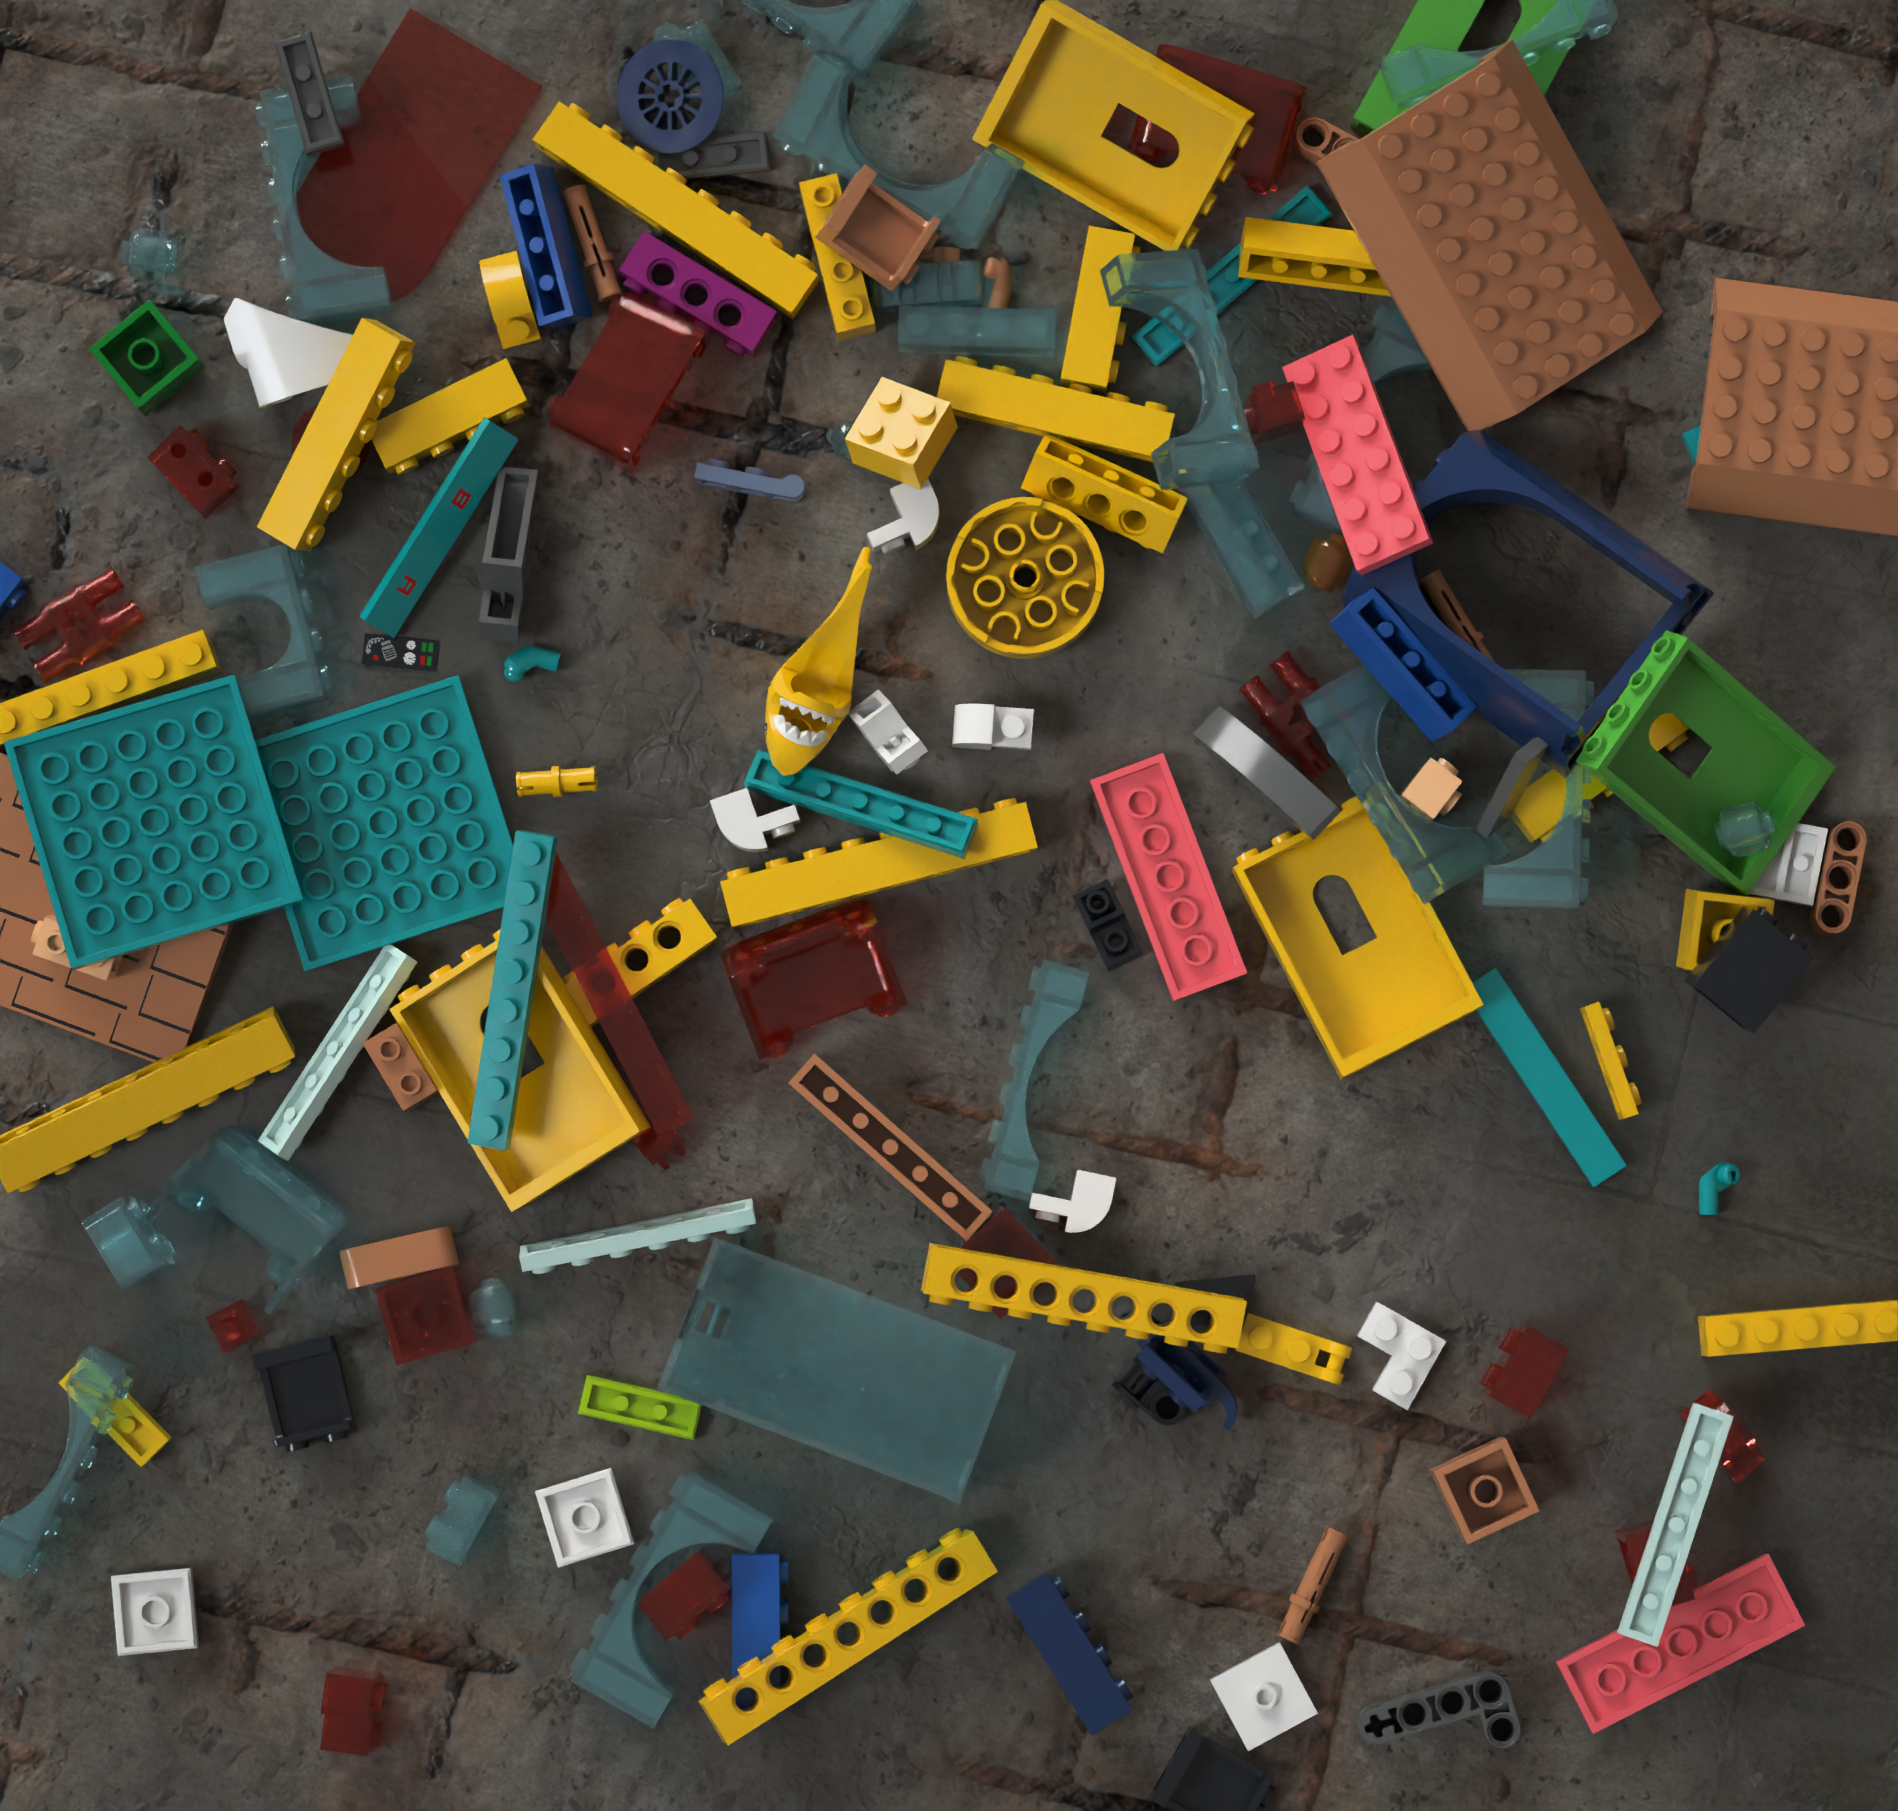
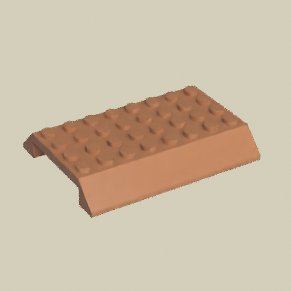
[1316,40,1663,431]
[1686,278,1898,537]

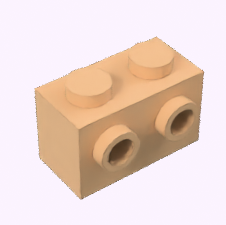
[1395,757,1462,825]

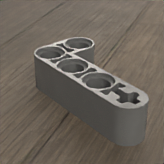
[1355,1670,1521,1748]

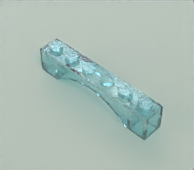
[1379,0,1619,110]
[978,960,1089,1202]
[0,1344,134,1581]

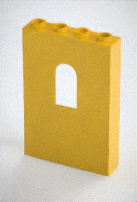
[972,0,1255,256]
[1232,794,1484,1080]
[389,930,651,1212]

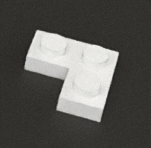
[1357,1302,1446,1410]

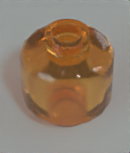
[1301,531,1355,593]

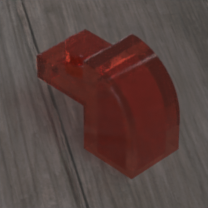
[1679,1389,1766,1484]

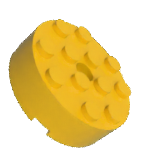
[946,497,1104,659]

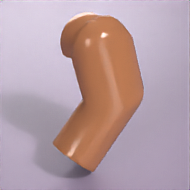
[983,257,1012,316]

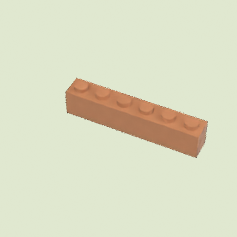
[788,1054,993,1241]

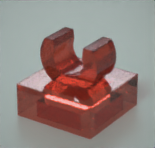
[633,1115,686,1170]
[206,1299,261,1353]

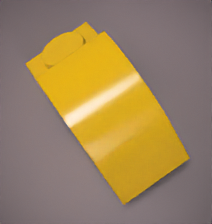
[479,251,541,349]

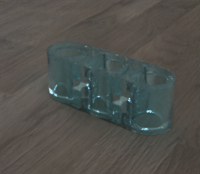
[869,261,985,312]

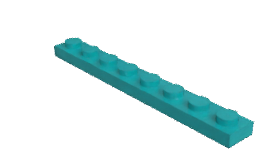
[468,830,558,1151]

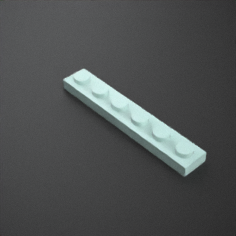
[258,944,417,1161]
[519,1198,756,1274]
[1617,1403,1734,1647]

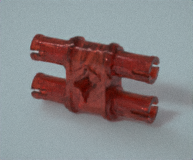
[12,566,146,683]
[1238,650,1362,782]

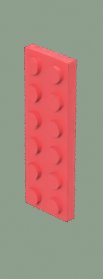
[1282,334,1433,576]
[1090,753,1247,1002]
[1555,1553,1805,1734]

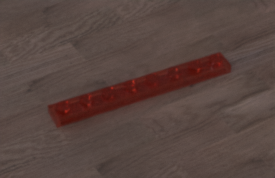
[546,851,695,1137]

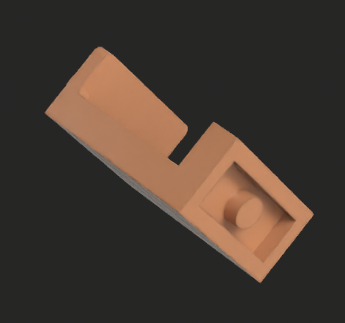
[815,165,941,291]

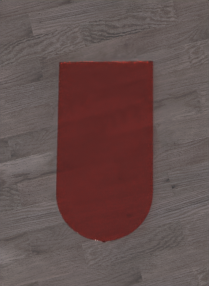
[286,8,542,308]

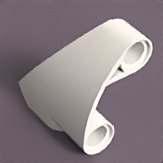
[224,298,353,408]

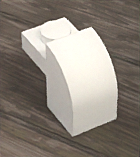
[867,479,939,555]
[848,689,928,775]
[952,704,1034,750]
[710,788,801,852]
[1029,1170,1116,1233]

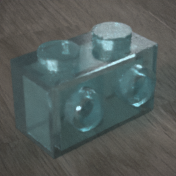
[424,1475,502,1567]

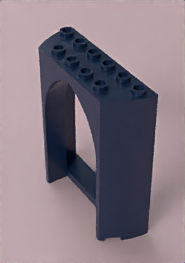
[1341,430,1714,778]

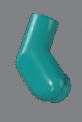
[504,645,562,682]
[1699,1162,1740,1215]

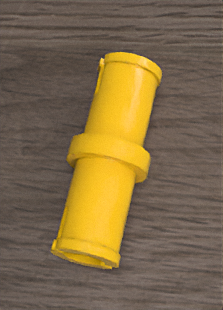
[516,766,598,798]

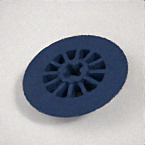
[617,39,724,154]

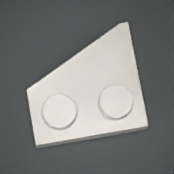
[1738,823,1828,907]

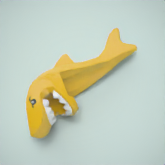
[765,547,872,776]

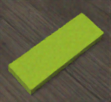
[578,1375,703,1440]

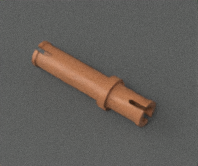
[562,184,623,303]
[1419,569,1495,662]
[1276,1526,1349,1645]

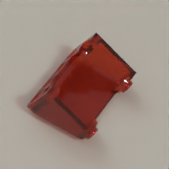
[1129,44,1308,194]
[547,291,711,475]
[721,898,908,1060]

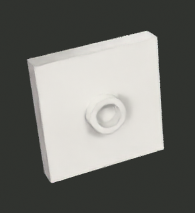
[535,1467,635,1568]
[111,1568,199,1656]
[1210,1642,1318,1751]

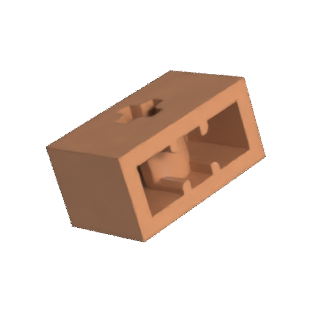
[362,1023,439,1112]

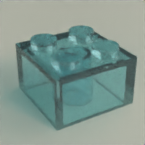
[81,1196,175,1290]

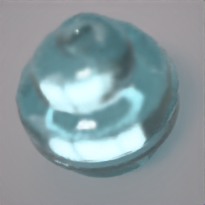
[826,420,855,460]

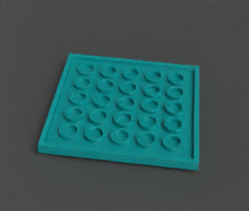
[4,675,304,970]
[255,675,514,972]

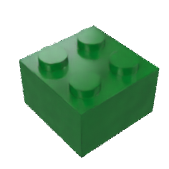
[89,299,206,417]

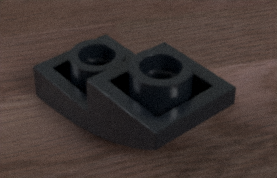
[1072,879,1144,972]

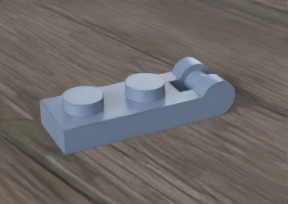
[694,459,805,503]

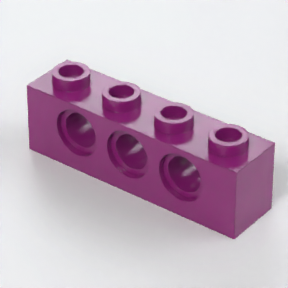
[619,230,778,358]

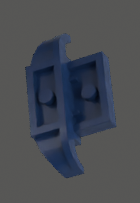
[1117,1310,1238,1432]

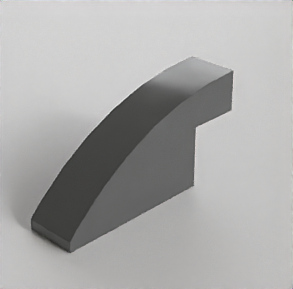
[478,466,538,643]
[1193,706,1341,840]

